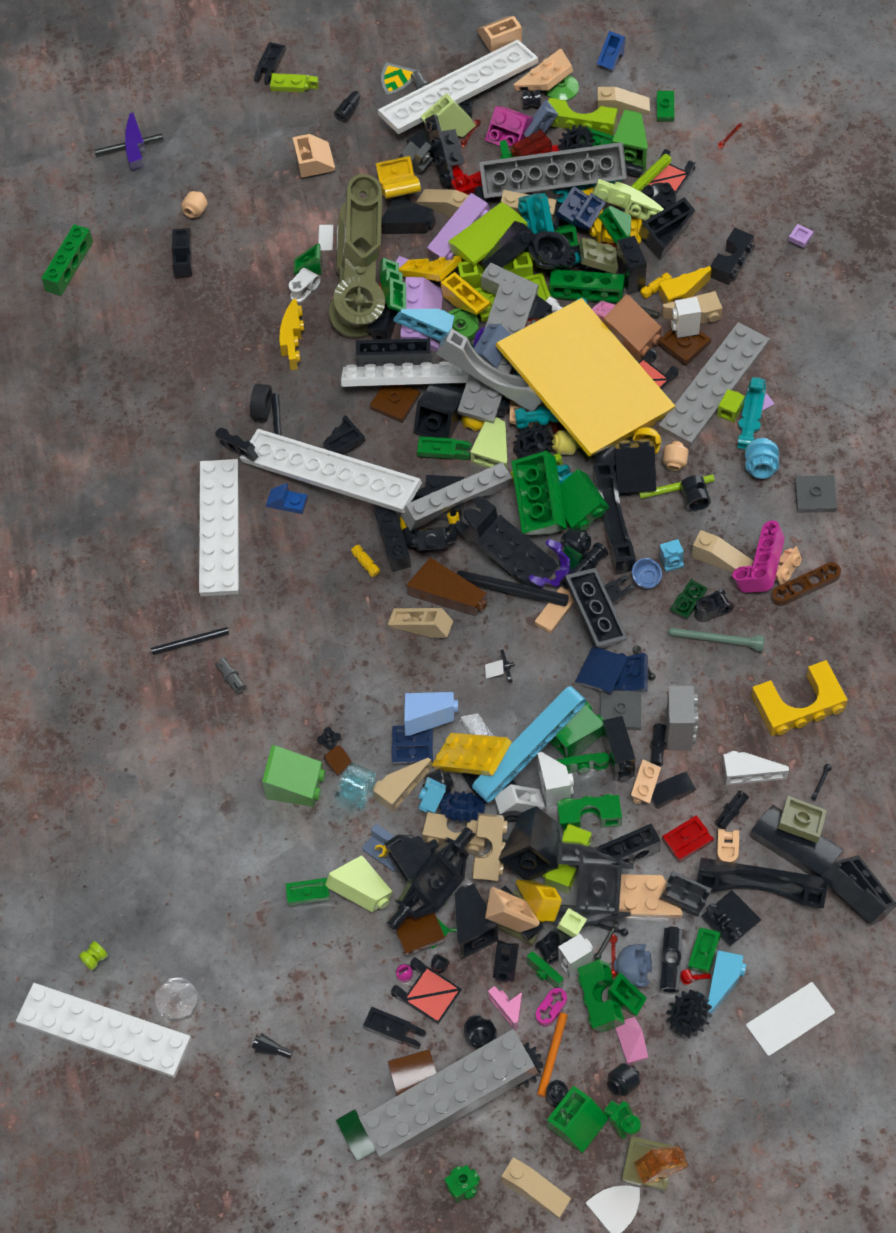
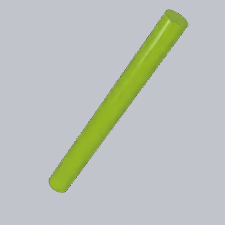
[639,474,715,499]

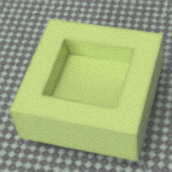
[557,908,587,937]

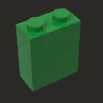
[560,469,609,530]

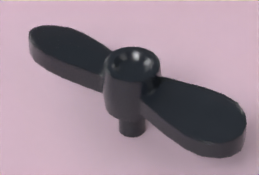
[500,649,515,683]

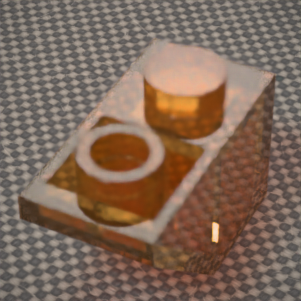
[634,1146,689,1183]

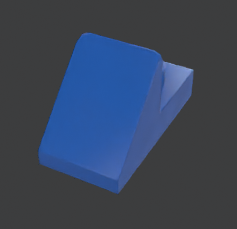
[597,31,626,70]
[266,483,308,514]

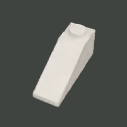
[722,751,789,785]

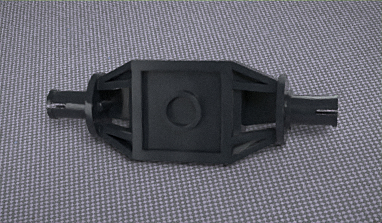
[386,827,476,932]

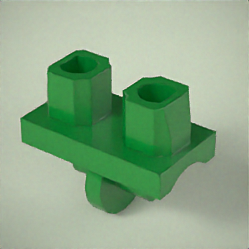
[604,1101,641,1139]

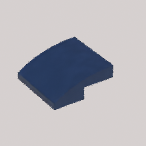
[555,186,606,230]
[575,647,628,695]
[614,653,648,693]
[392,726,433,764]

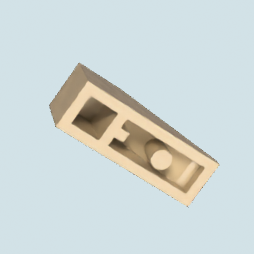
[597,87,650,114]
[416,189,469,217]
[662,291,723,324]
[692,530,754,573]
[388,608,453,638]
[373,758,432,813]
[502,1157,571,1219]

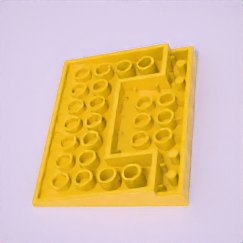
[495,298,675,457]

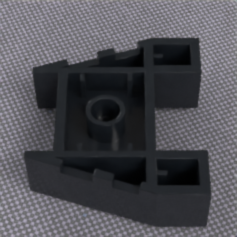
[553,841,634,928]

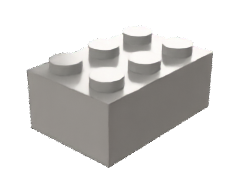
[666,686,698,750]

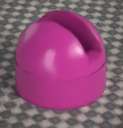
[396,964,413,983]

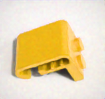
[375,156,421,199]

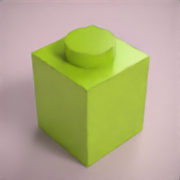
[717,389,745,423]

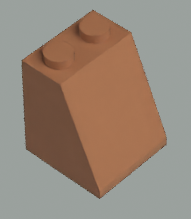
[604,294,662,362]

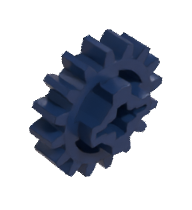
[440,791,485,822]

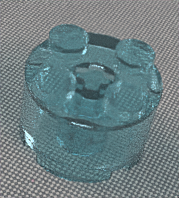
[335,762,377,810]

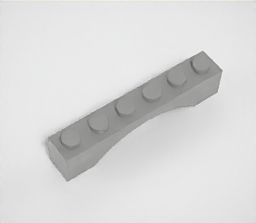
[436,328,542,411]
[401,463,512,531]

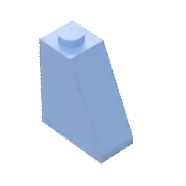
[404,692,458,736]

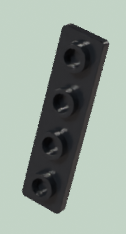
[425,114,465,188]

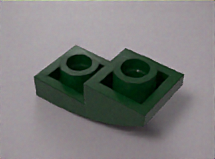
[670,579,708,619]
[336,1109,376,1161]

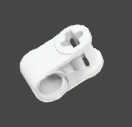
[289,268,321,303]

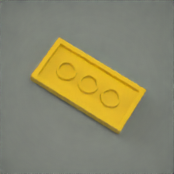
[432,733,512,776]

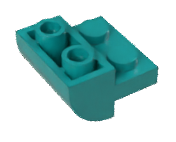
[518,193,554,234]

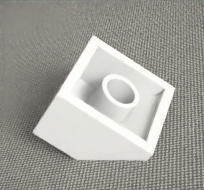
[537,752,574,807]

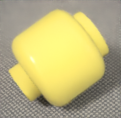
[552,430,580,455]

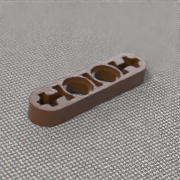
[771,562,841,606]

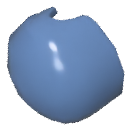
[631,558,663,589]

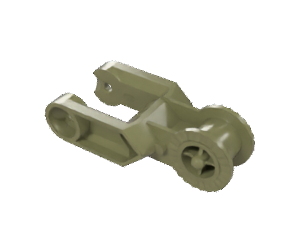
[329,174,385,338]

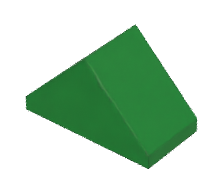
[598,206,631,245]
[293,243,323,275]
[607,973,647,1016]

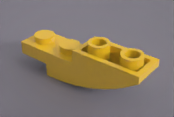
[279,299,305,370]

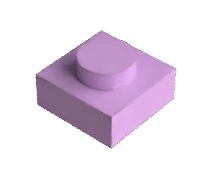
[788,224,814,248]

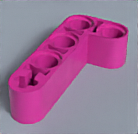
[732,520,785,593]

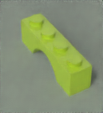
[548,98,618,135]
[458,252,533,288]

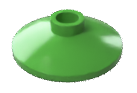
[545,75,579,101]

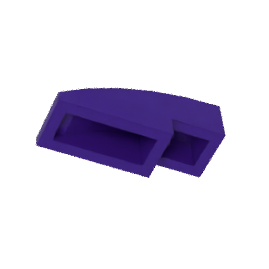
[125,113,145,171]

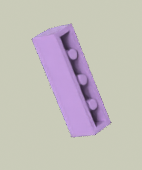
[427,193,490,260]

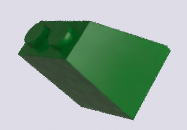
[550,701,604,758]

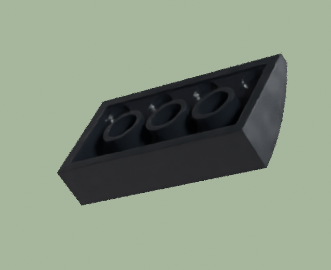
[750,805,844,876]

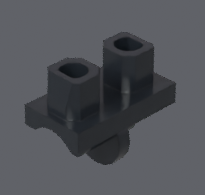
[493,940,519,982]

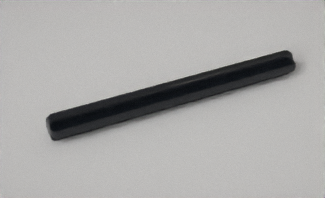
[457,570,569,606]

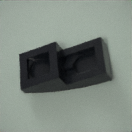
[652,772,697,808]

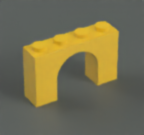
[751,660,848,736]

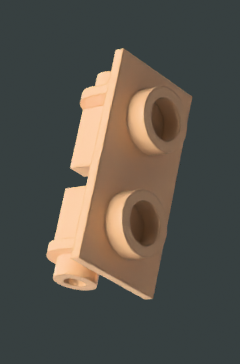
[775,546,802,585]
[630,759,661,804]

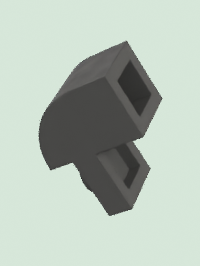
[398,141,433,173]

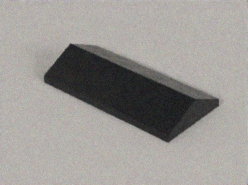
[563,568,628,648]

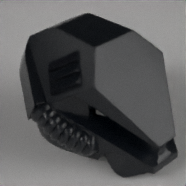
[528,231,576,269]

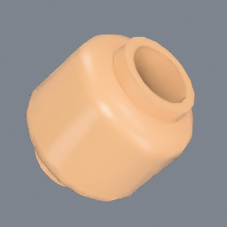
[181,191,208,218]
[662,441,689,471]

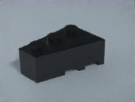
[638,197,695,260]
[821,855,896,924]

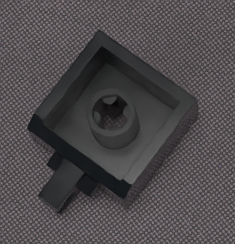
[411,475,465,521]

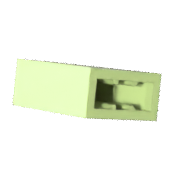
[420,93,476,137]
[470,418,508,471]
[325,855,393,912]

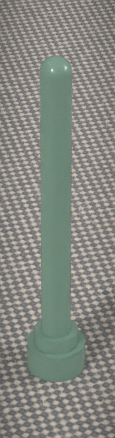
[668,628,765,652]

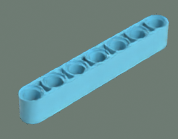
[472,686,586,802]

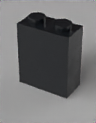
[617,235,647,295]
[614,439,656,493]
[602,716,636,781]

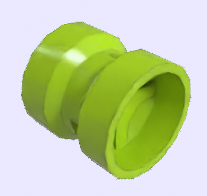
[78,941,108,971]

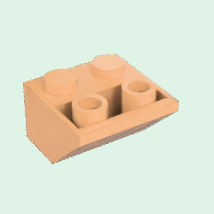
[476,16,522,52]
[293,134,336,178]

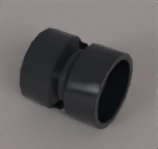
[680,475,711,511]

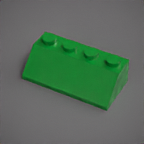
[511,451,567,535]

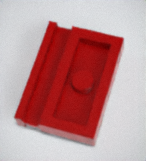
[662,815,714,863]

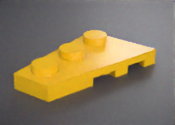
[399,256,462,282]

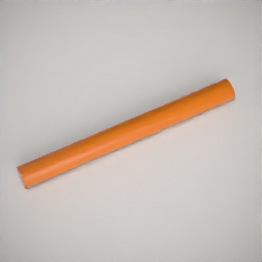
[537,1013,568,1097]

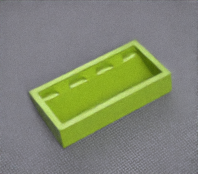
[448,202,528,265]

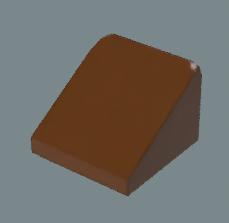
[324,745,353,776]

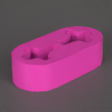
[536,988,567,1027]

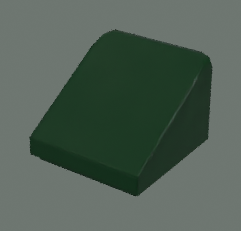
[559,545,582,570]

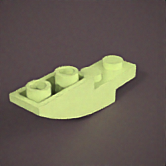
[592,179,664,220]

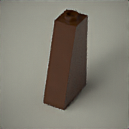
[406,557,488,617]

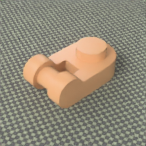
[717,829,739,863]

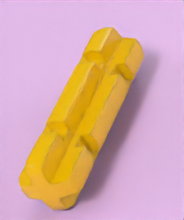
[640,272,672,298]
[351,545,380,577]

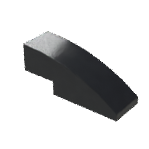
[172,228,192,277]

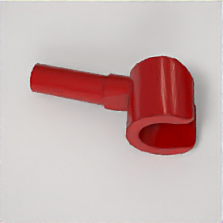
[680,969,711,985]

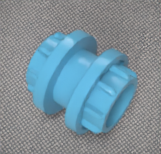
[745,438,779,479]

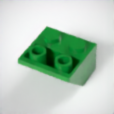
[547,1085,609,1154]

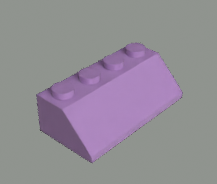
[400,277,443,351]

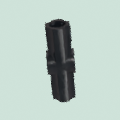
[660,926,683,994]

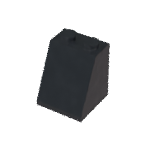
[413,383,464,438]
[499,806,564,880]
[455,883,499,960]

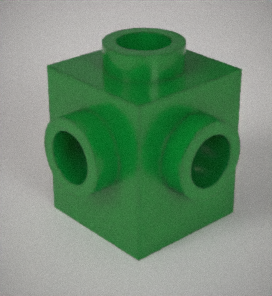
[444,1165,480,1203]

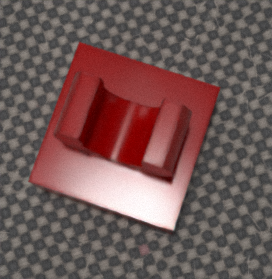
[451,174,475,194]

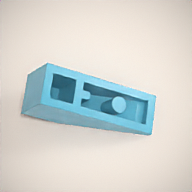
[393,309,454,341]
[707,950,746,1019]

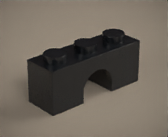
[710,227,755,285]

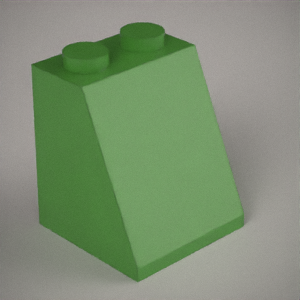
[612,109,648,172]
[262,745,326,807]

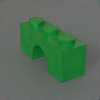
[557,794,622,831]
[577,959,625,1033]

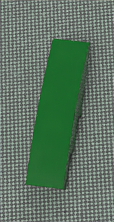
[379,258,406,312]

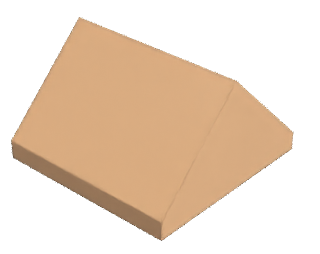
[485,887,540,932]

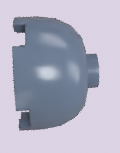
[614,944,652,987]

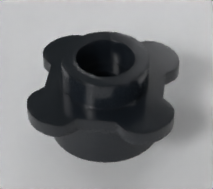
[317,727,341,750]

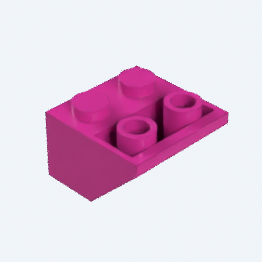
[485,106,533,152]

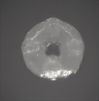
[155,978,199,1021]

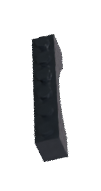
[593,461,636,574]
[697,857,827,908]

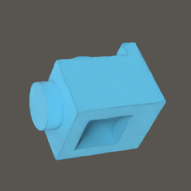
[659,539,684,572]
[418,777,446,813]

